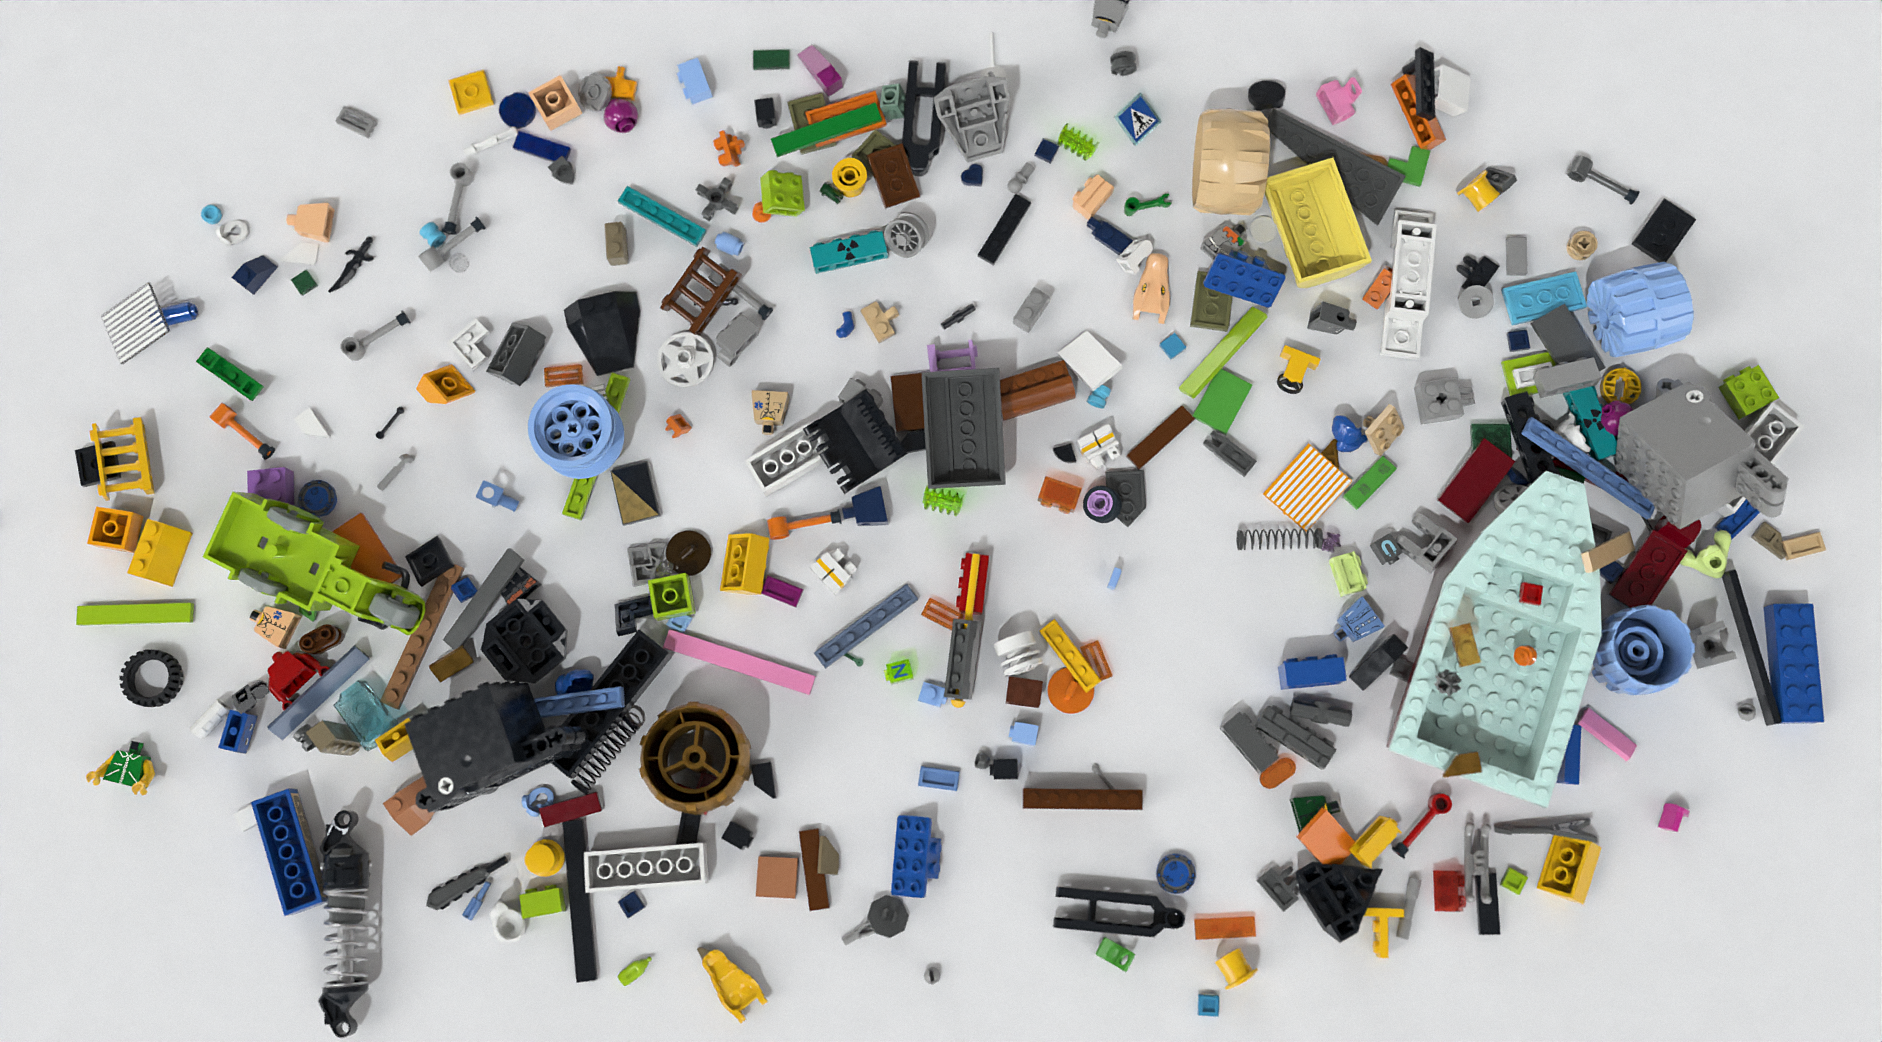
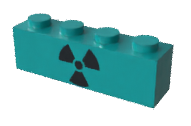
[809,230,888,274]
[1563,386,1617,462]

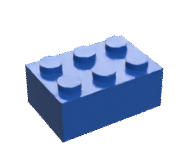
[1278,654,1347,690]

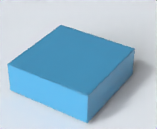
[1159,333,1186,360]
[1198,994,1219,1017]

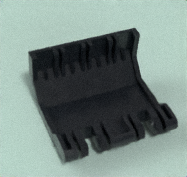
[803,389,908,494]

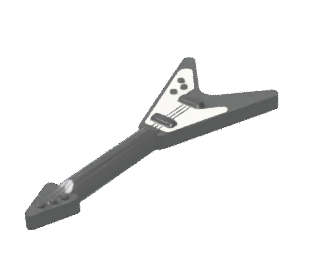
[1494,818,1597,842]

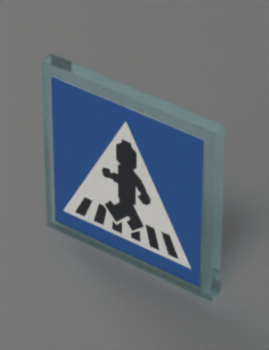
[1114,92,1162,146]

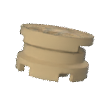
[1566,231,1598,261]

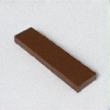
[1126,406,1195,470]
[799,828,830,911]

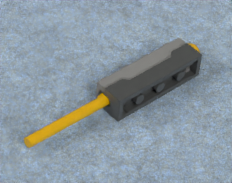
[944,554,981,708]

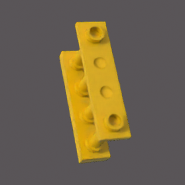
[90,417,155,501]

